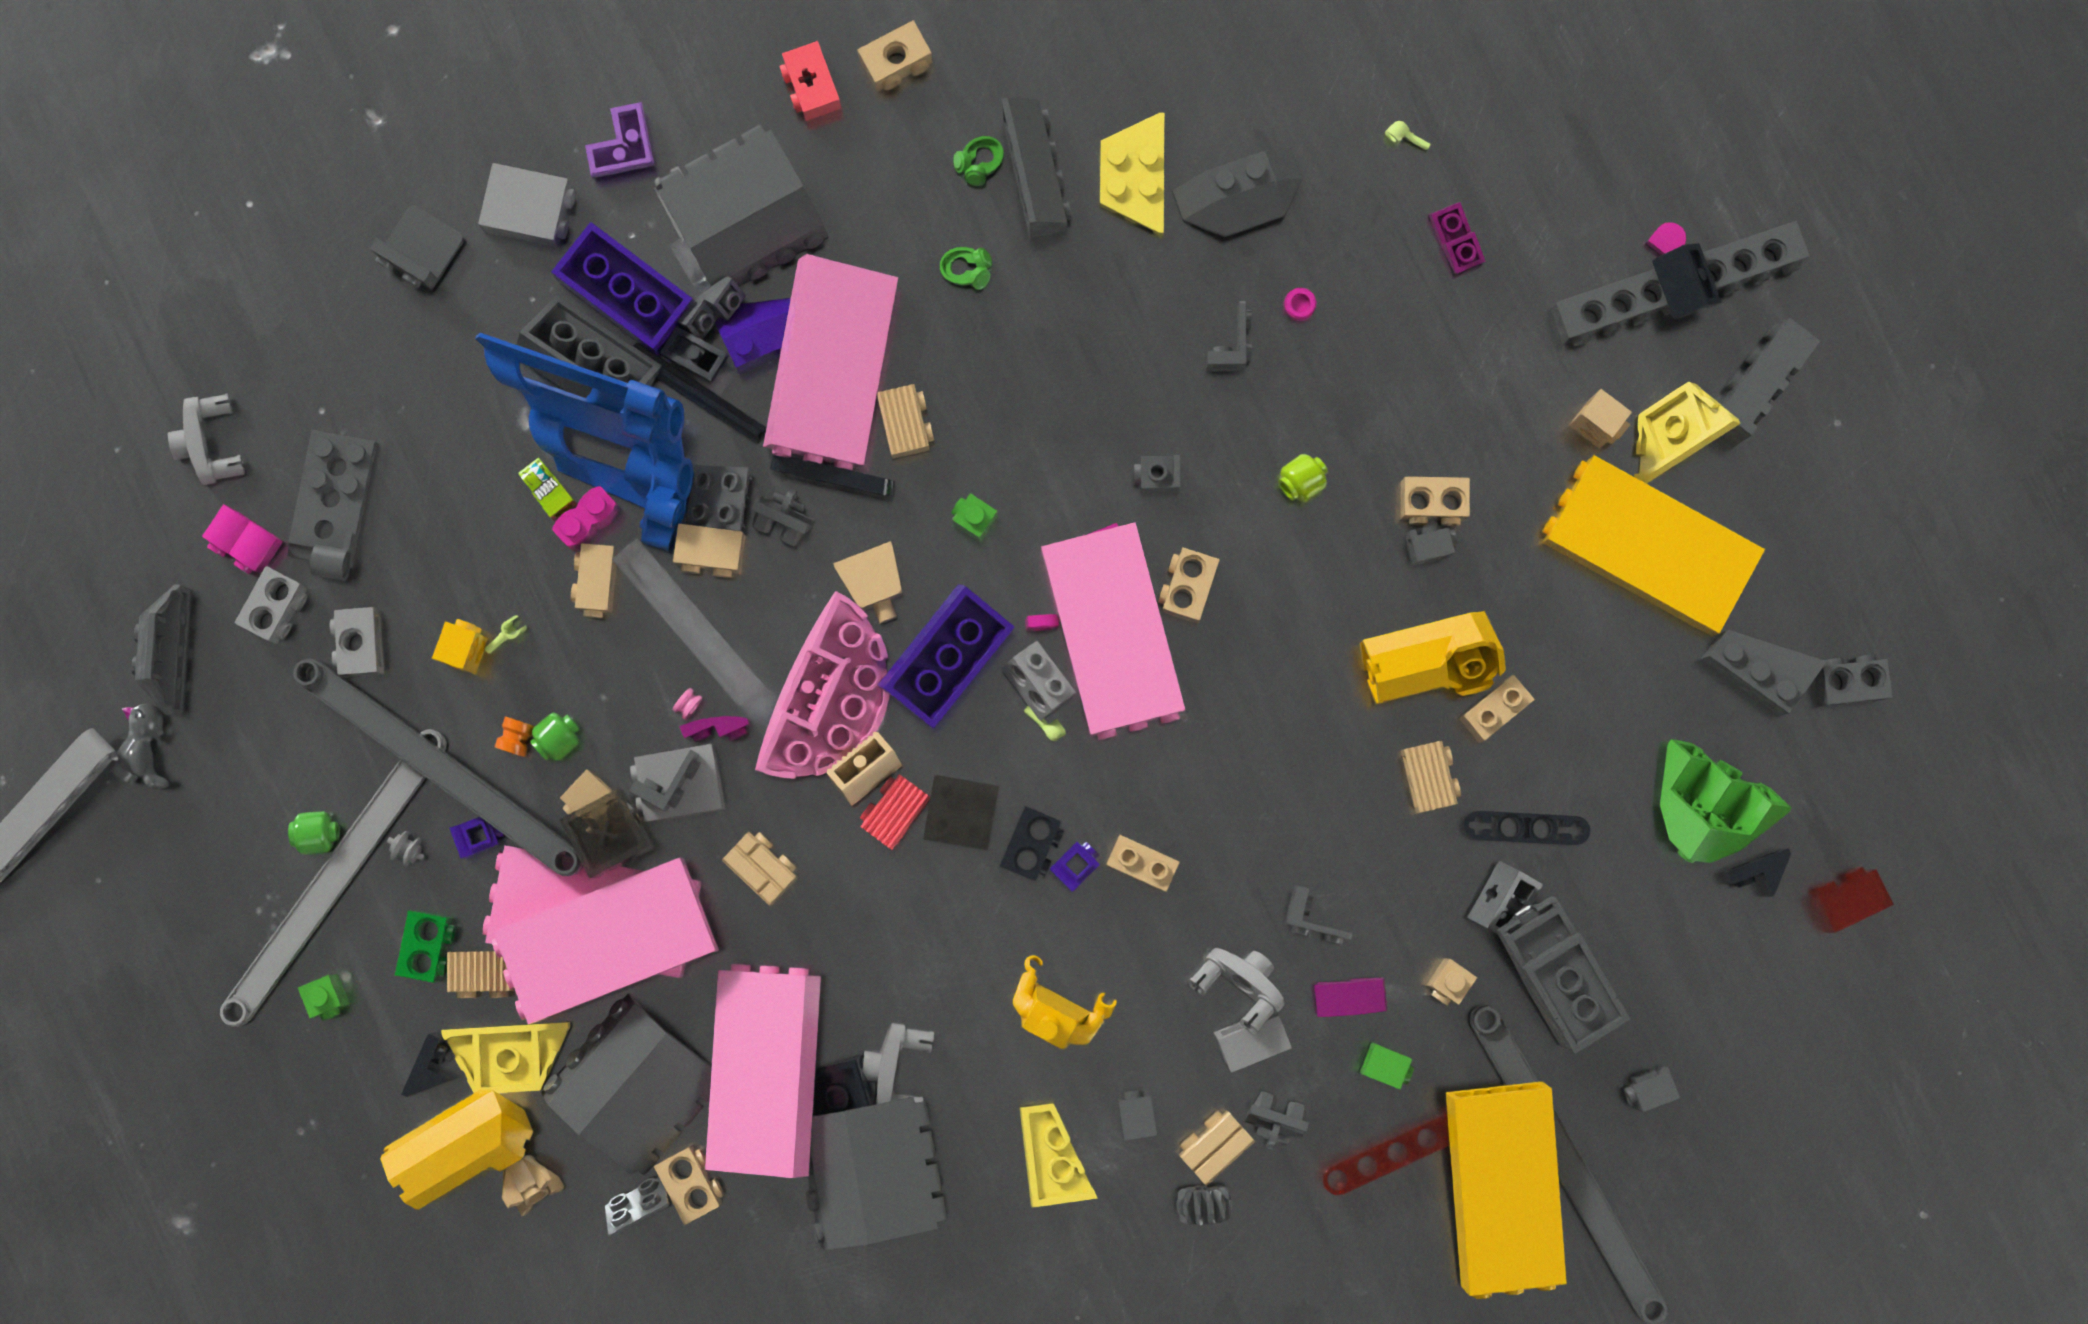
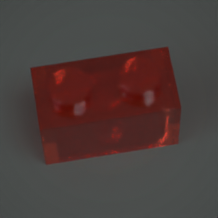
[1809,866,1894,933]

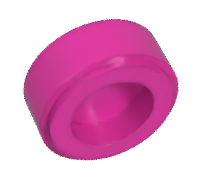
[1284,288,1317,321]

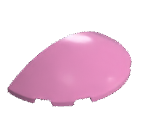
[755,591,890,779]

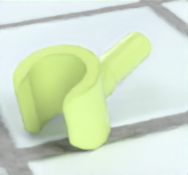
[1385,121,1430,151]
[485,616,527,654]
[1024,706,1066,741]

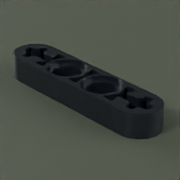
[770,455,895,497]
[1461,811,1591,846]

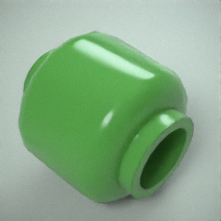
[530,713,580,761]
[288,811,340,855]

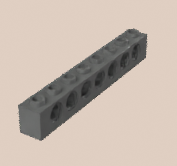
[1550,221,1810,346]

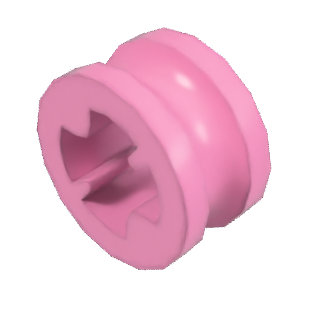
[672,688,703,720]

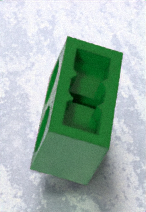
[395,910,456,983]

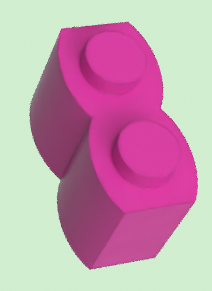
[552,486,621,552]
[202,504,283,574]

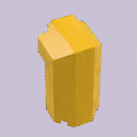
[1360,611,1506,704]
[380,1090,533,1210]

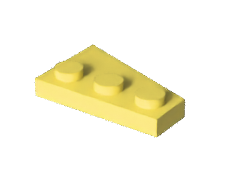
[1019,1103,1098,1207]

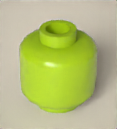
[1278,454,1328,502]

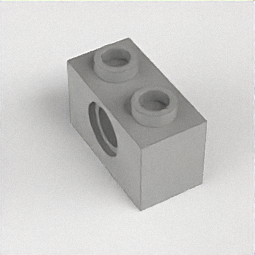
[330,607,384,678]

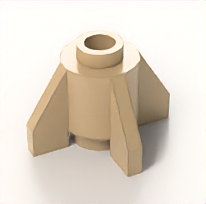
[502,1155,565,1216]

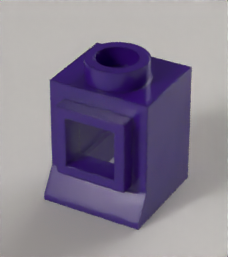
[449,817,505,859]
[1049,842,1100,892]

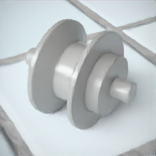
[387,831,425,867]

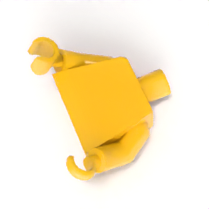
[1013,955,1117,1049]

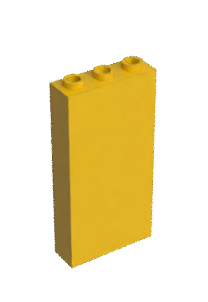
[1542,455,1765,637]
[1446,1081,1567,1299]

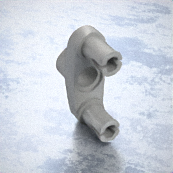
[168,393,245,485]
[1188,948,1285,1035]
[862,1023,934,1104]

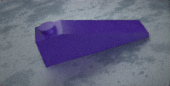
[715,298,791,375]

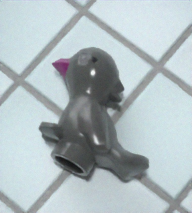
[109,703,169,790]

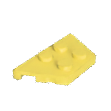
[1100,113,1164,236]
[1634,381,1740,484]
[441,1022,570,1093]

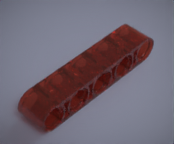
[1320,1109,1450,1195]

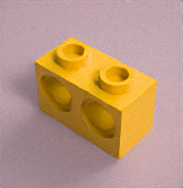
[432,619,489,675]

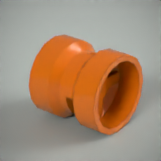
[494,716,535,757]

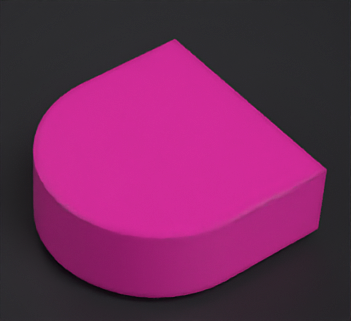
[1646,222,1686,255]
[1025,614,1059,632]

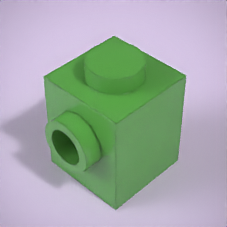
[951,493,998,543]
[298,974,350,1021]
[1360,1042,1414,1089]

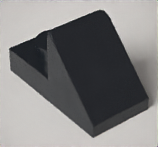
[660,326,729,383]
[1720,848,1791,897]
[401,1032,457,1097]

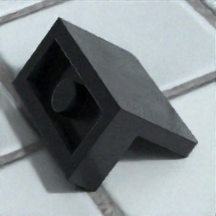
[1652,243,1722,319]

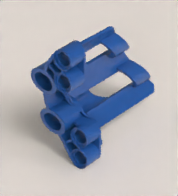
[475,333,694,552]

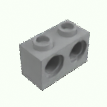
[234,566,308,644]
[1001,641,1076,721]

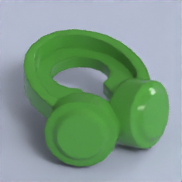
[953,136,1004,186]
[940,247,992,290]

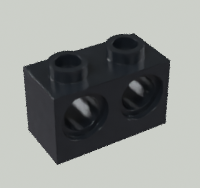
[1000,806,1065,882]

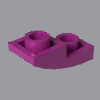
[1428,202,1486,274]
[679,716,752,743]
[1314,978,1388,1017]

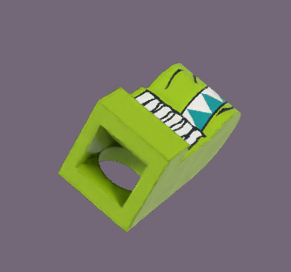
[518,457,578,522]

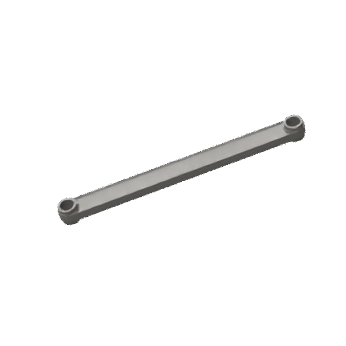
[220,729,447,1027]

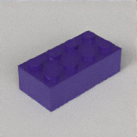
[551,222,694,356]
[878,584,1015,729]

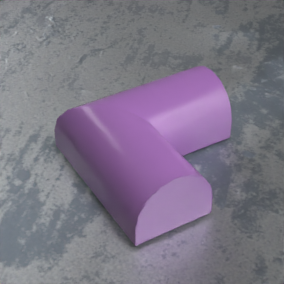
[585,102,655,178]

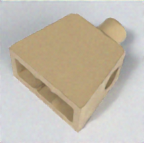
[833,541,903,624]

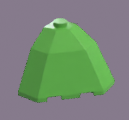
[1660,739,1792,863]

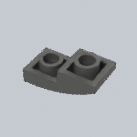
[677,276,746,340]

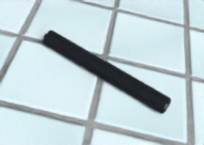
[632,343,766,442]

